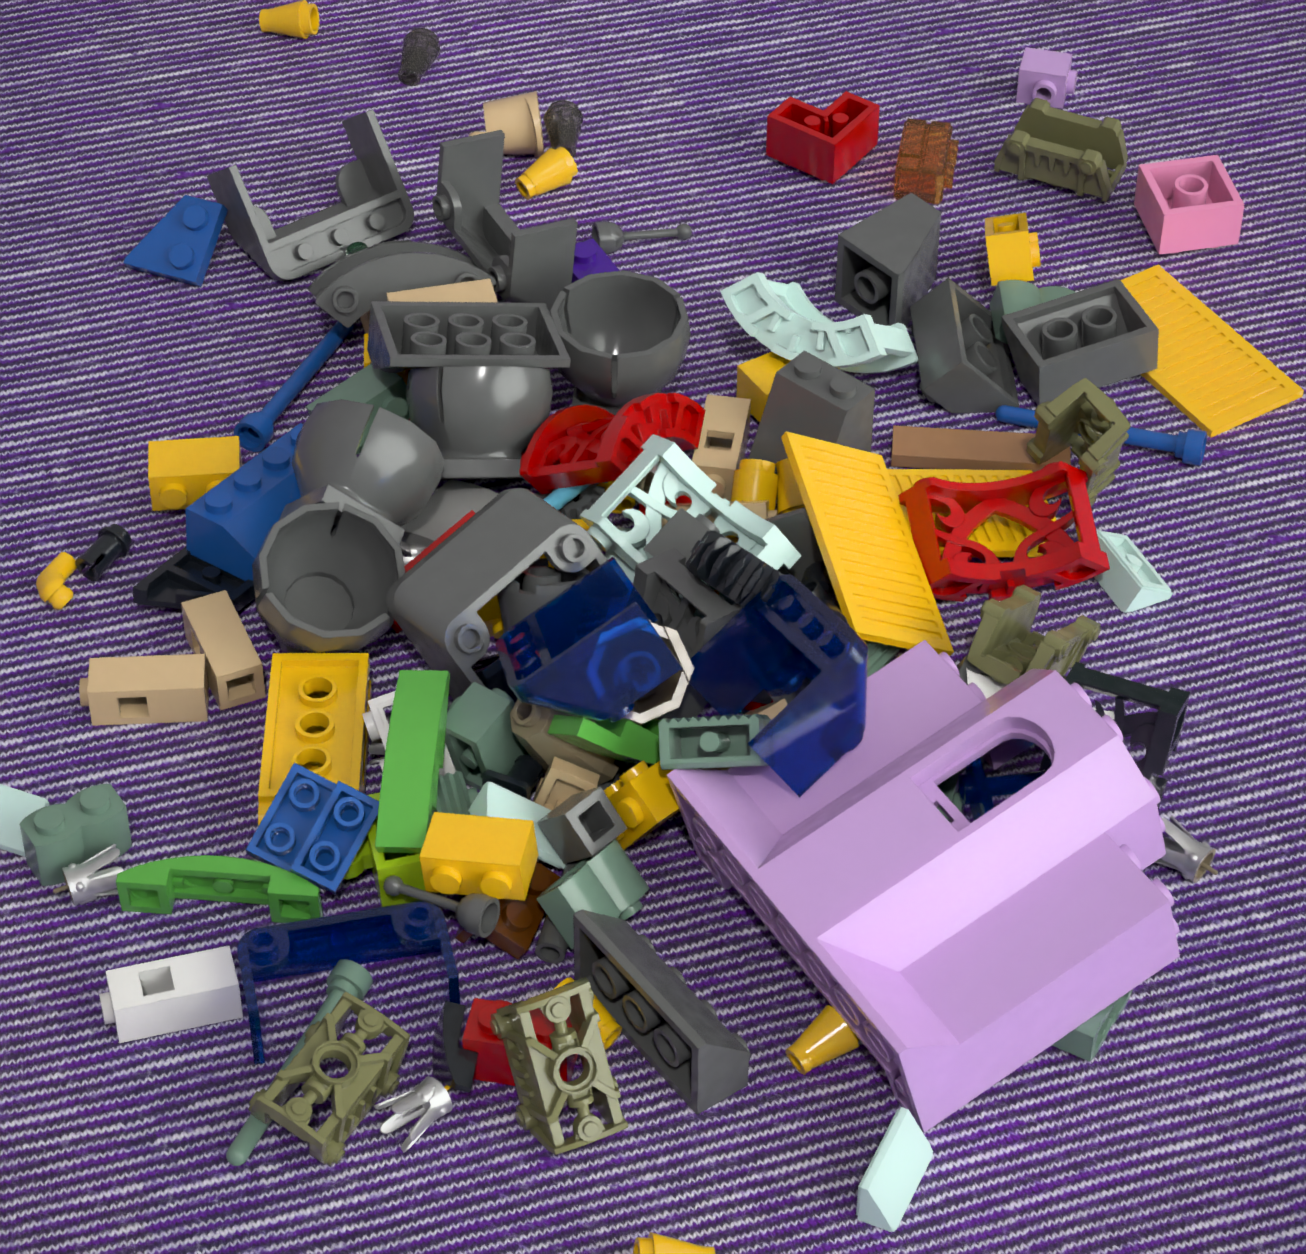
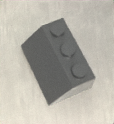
[910,277,1019,413]
[1001,279,1159,405]

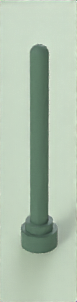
[226,959,373,1166]

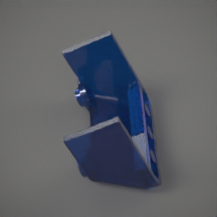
[496,557,682,722]
[689,574,868,797]
[235,901,462,1065]

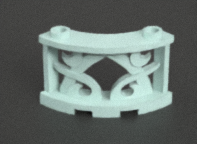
[720,272,918,373]
[579,434,801,619]

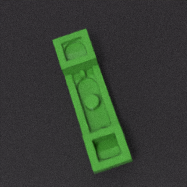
[116,855,323,926]

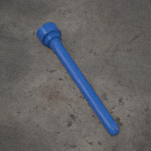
[234,321,354,452]
[995,405,1207,466]

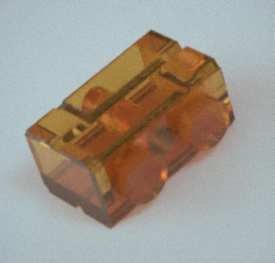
[894,118,959,204]

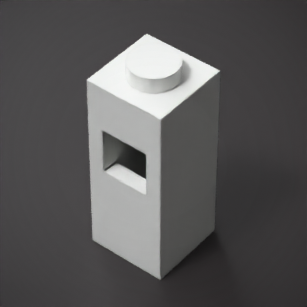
[99,946,243,1043]

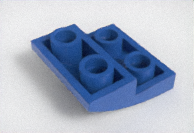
[246,763,379,894]

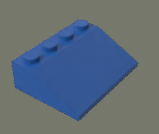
[186,423,303,581]

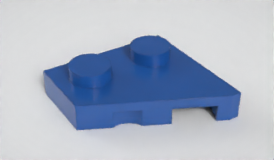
[123,195,228,287]

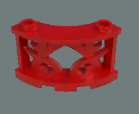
[519,392,706,494]
[898,461,1110,602]

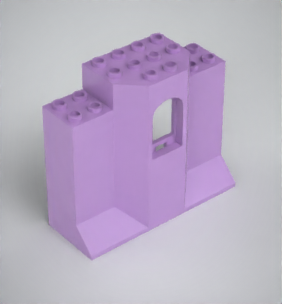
[667,640,1180,1133]

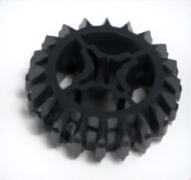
[686,531,813,633]

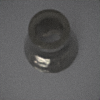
[398,28,441,86]
[543,100,583,157]

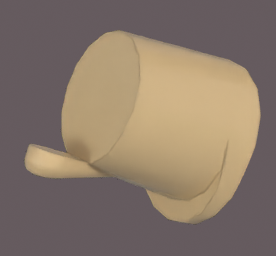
[469,91,544,157]

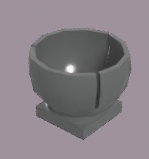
[550,270,691,415]
[406,366,553,480]
[279,399,444,545]
[252,502,405,653]

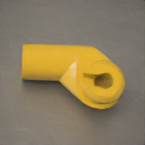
[36,552,77,610]

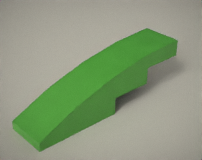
[375,670,450,853]
[548,715,661,766]

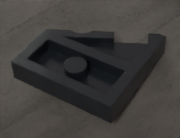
[133,546,255,612]

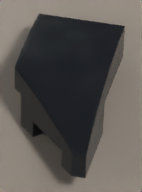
[432,1001,478,1093]

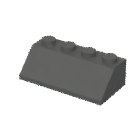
[573,910,751,1115]

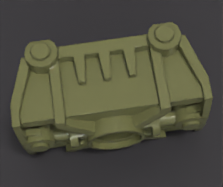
[994,98,1128,201]
[1026,378,1131,506]
[967,584,1101,685]
[490,977,628,1155]
[248,991,410,1167]

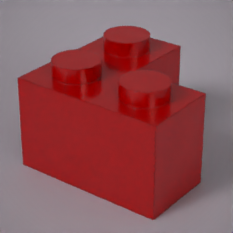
[766,91,880,184]

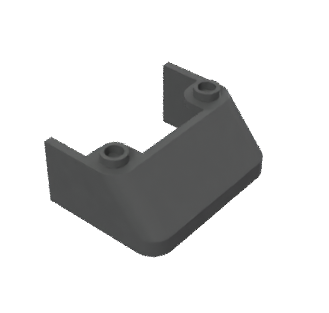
[207,109,414,281]
[432,130,578,312]
[387,488,629,700]

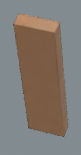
[891,425,1071,472]

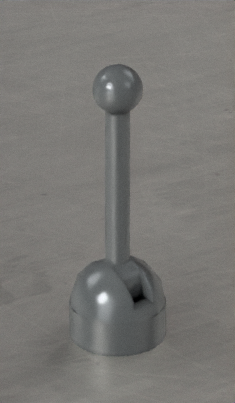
[591,221,692,255]
[383,875,500,938]

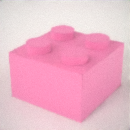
[1134,155,1245,254]

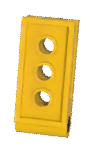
[258,653,372,826]

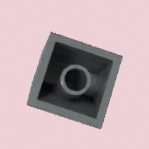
[835,193,941,327]
[748,350,875,474]

